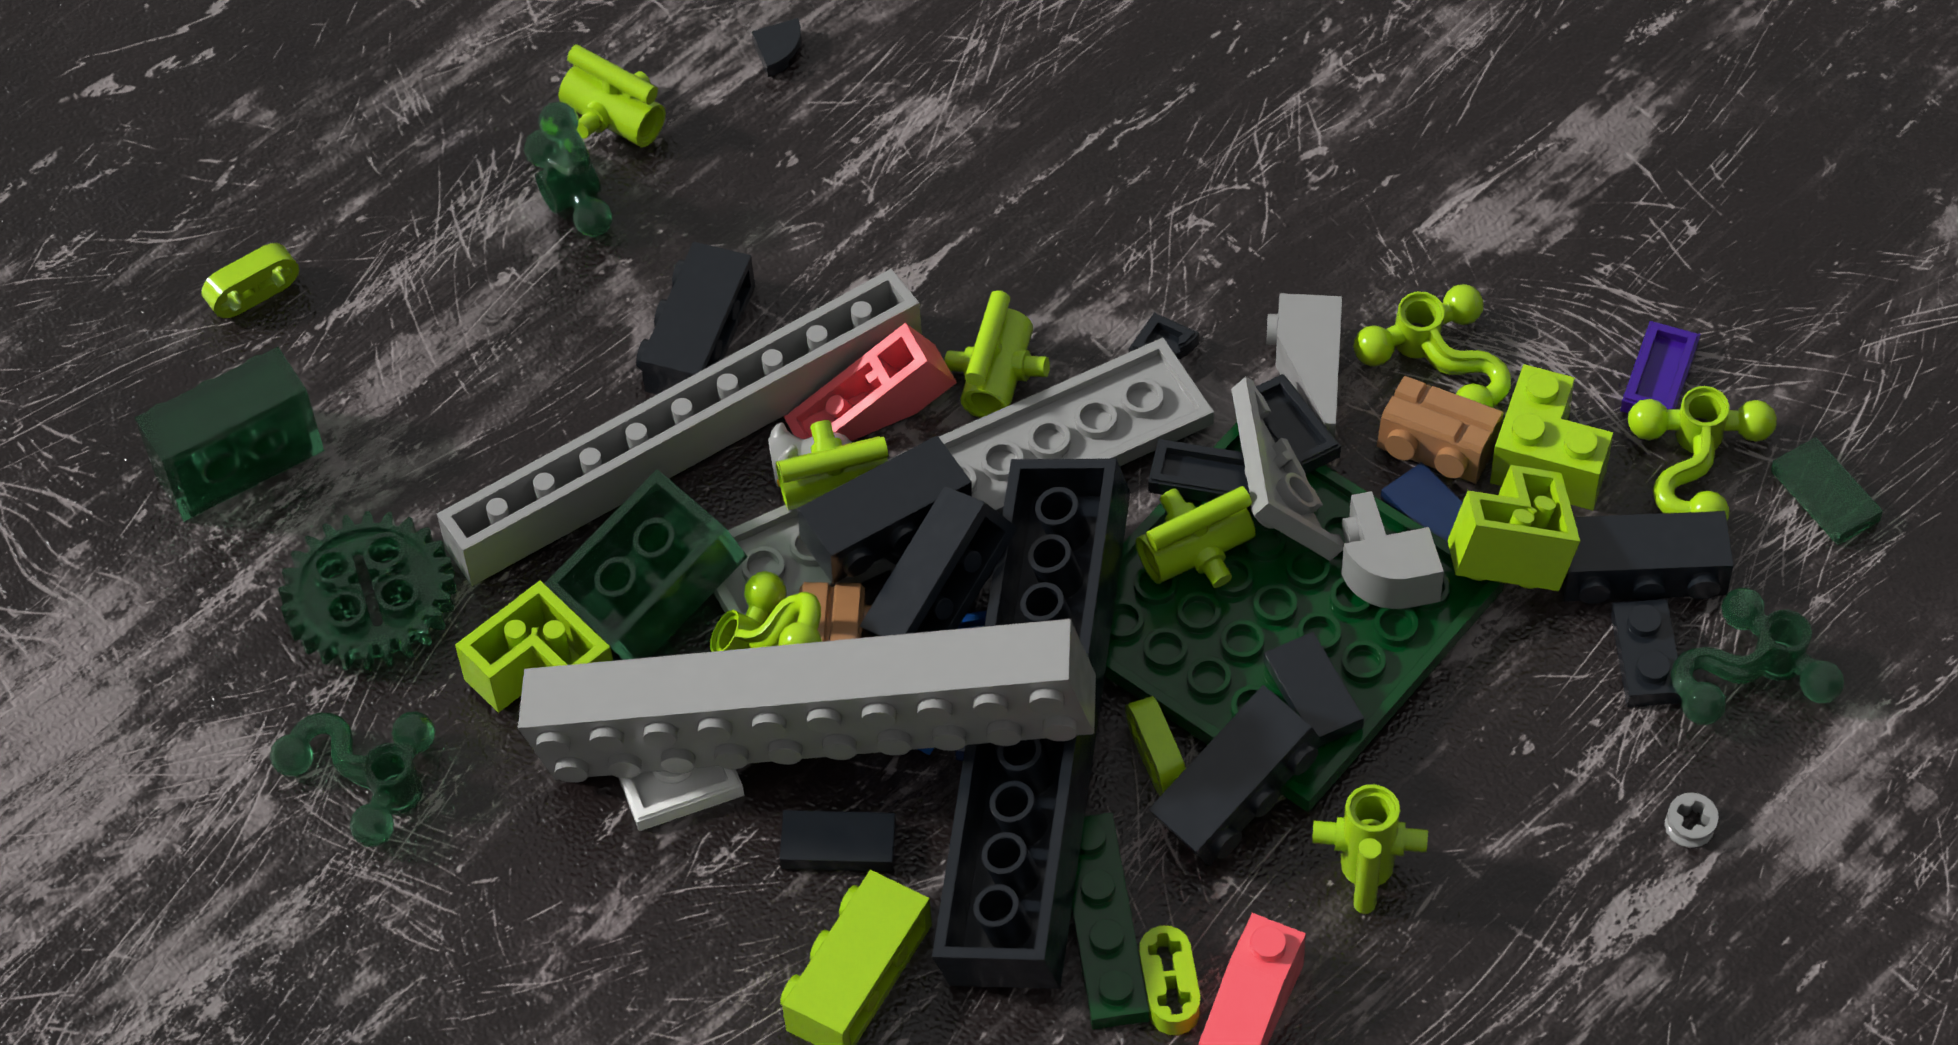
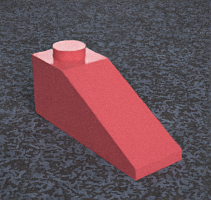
[784,323,957,441]
[1198,913,1306,1045]

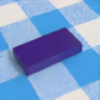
[1620,321,1701,413]

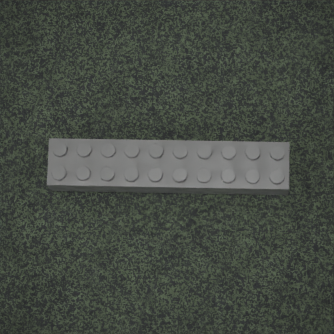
[518,619,1096,783]

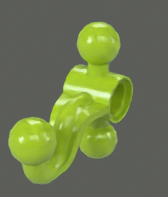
[1353,284,1511,408]
[1627,386,1777,520]
[710,571,823,652]

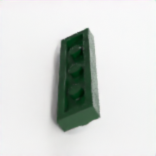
[1072,812,1150,1030]

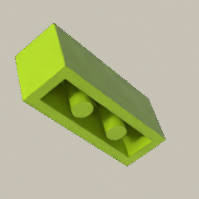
[780,869,932,1045]

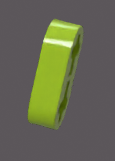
[202,243,299,318]
[1125,696,1186,796]
[1139,925,1200,1035]

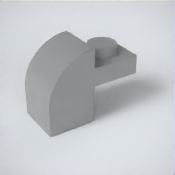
[1342,491,1444,609]

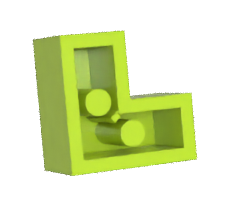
[1490,364,1613,511]
[1447,465,1580,591]
[455,580,613,713]

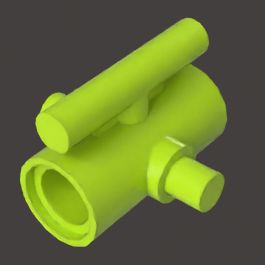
[558,44,666,147]
[945,291,1050,418]
[776,420,889,511]
[1135,486,1255,588]
[1312,784,1428,914]

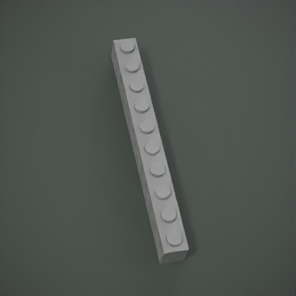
[437,269,922,586]

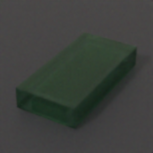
[1771,437,1883,545]

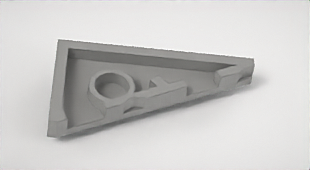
[1231,376,1344,561]

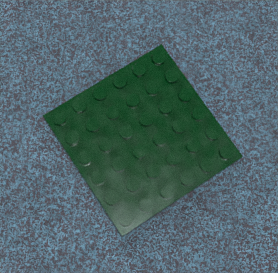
[1105,422,1504,813]

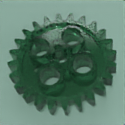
[278,511,457,671]

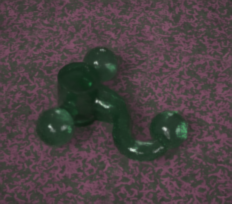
[524,101,613,237]
[1671,587,1844,725]
[270,711,435,847]

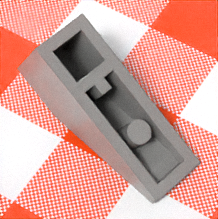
[1266,293,1342,438]

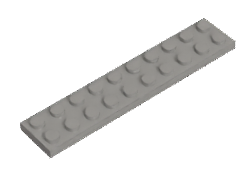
[691,338,1214,616]

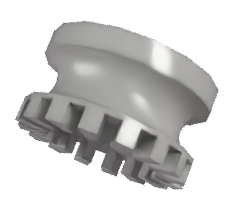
[1664,793,1719,848]

